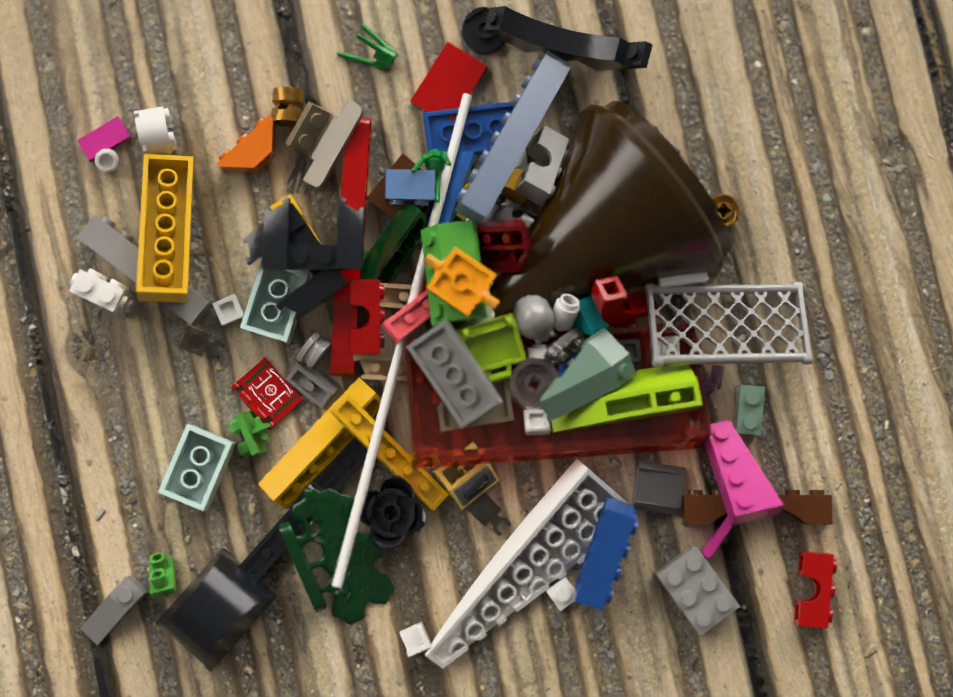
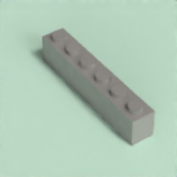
[77,215,213,327]

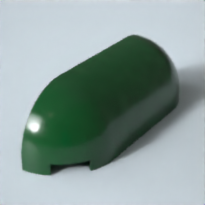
[361,205,427,283]

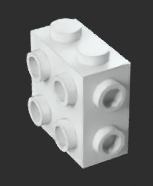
[69,268,135,317]

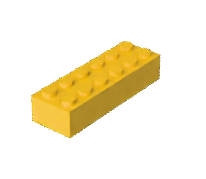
[136,154,194,303]

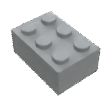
[653,545,740,636]

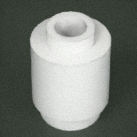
[552,294,580,331]

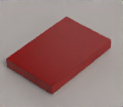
[410,42,488,123]

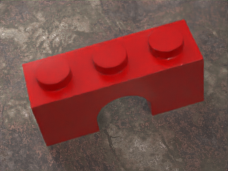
[349,279,385,354]
[793,550,837,629]

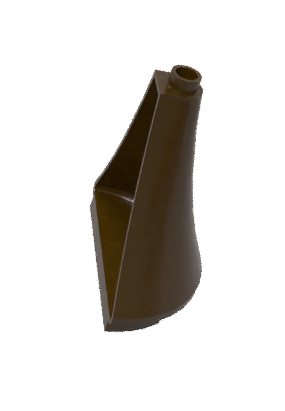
[489,101,731,318]

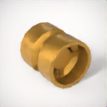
[271,87,304,127]

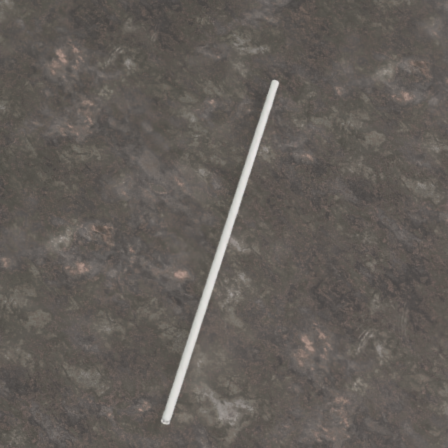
[332,93,472,588]

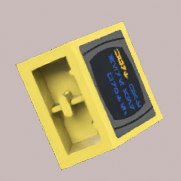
[432,442,500,510]

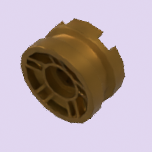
[712,194,740,228]

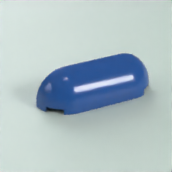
[426,151,478,227]

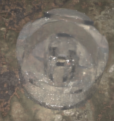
[508,358,559,410]

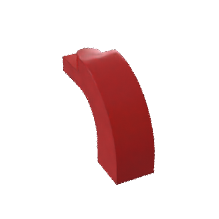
[591,276,659,326]

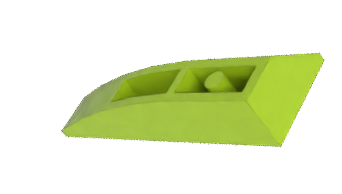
[551,364,702,433]

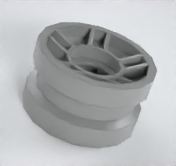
[296,333,331,371]

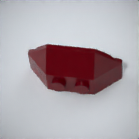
[476,219,531,273]

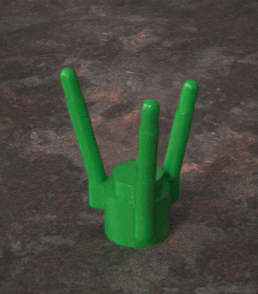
[337,23,398,71]
[411,149,451,203]

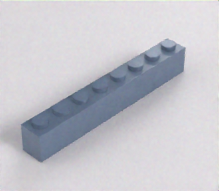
[455,51,572,226]

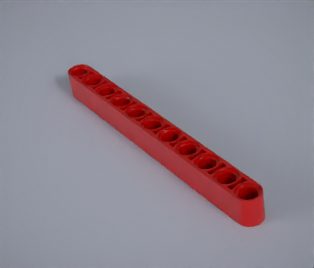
[330,117,371,377]

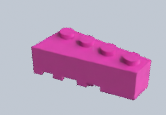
[702,420,783,526]

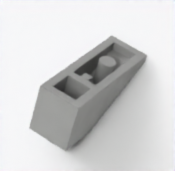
[80,575,149,645]

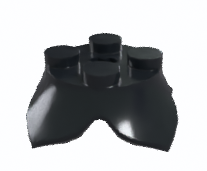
[360,476,426,550]

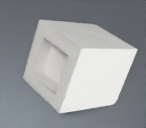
[399,621,431,657]

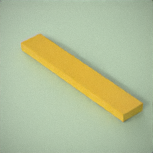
[329,393,449,512]

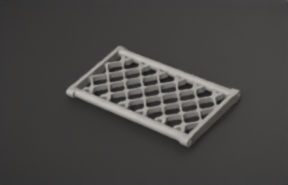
[644,282,813,367]

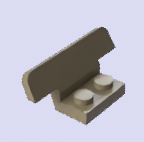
[285,98,364,188]

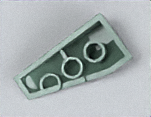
[540,328,637,422]

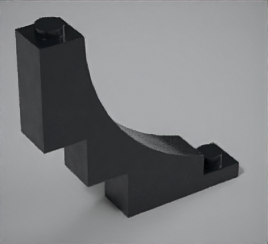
[484,6,653,71]

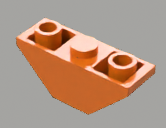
[217,115,276,173]

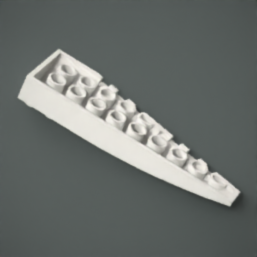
[425,459,628,669]

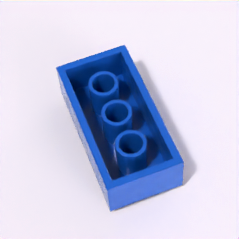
[574,497,639,611]

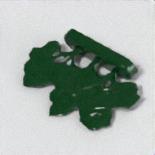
[279,488,394,624]

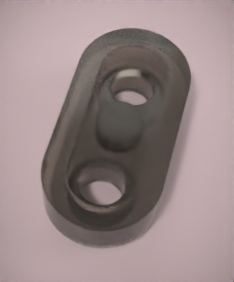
[544,328,585,366]

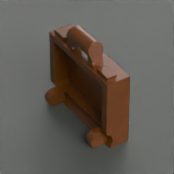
[366,154,432,220]

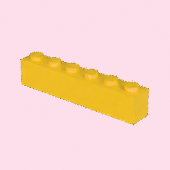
[258,377,382,510]

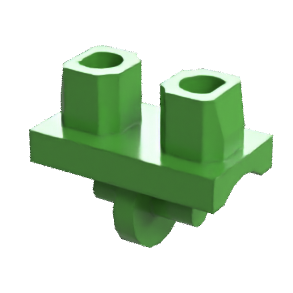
[228,411,271,456]
[149,552,177,599]

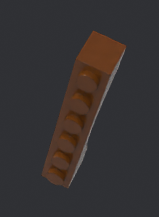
[682,490,833,525]

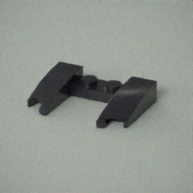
[262,198,364,271]
[243,203,349,320]

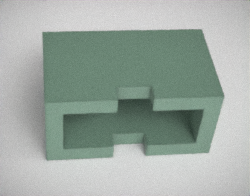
[732,385,765,436]

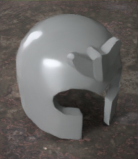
[493,197,538,228]
[513,295,555,345]

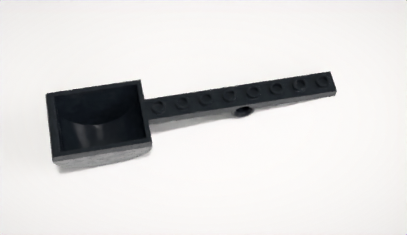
[156,429,389,671]

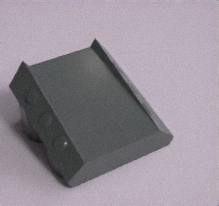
[632,461,685,516]

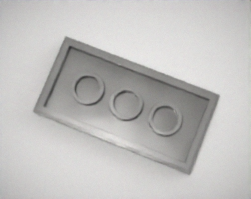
[406,319,503,429]

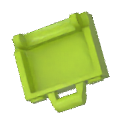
[455,313,526,384]

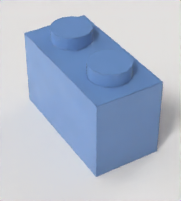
[385,169,435,206]

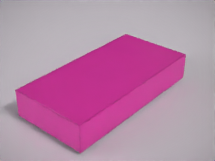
[77,116,132,162]
[700,513,734,559]

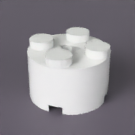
[134,106,177,158]

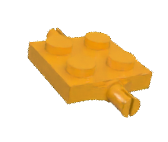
[423,247,500,317]

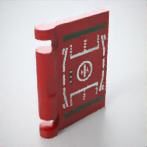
[231,357,303,430]

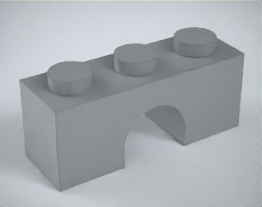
[514,125,569,205]

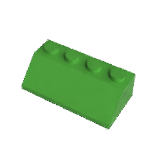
[421,220,487,327]

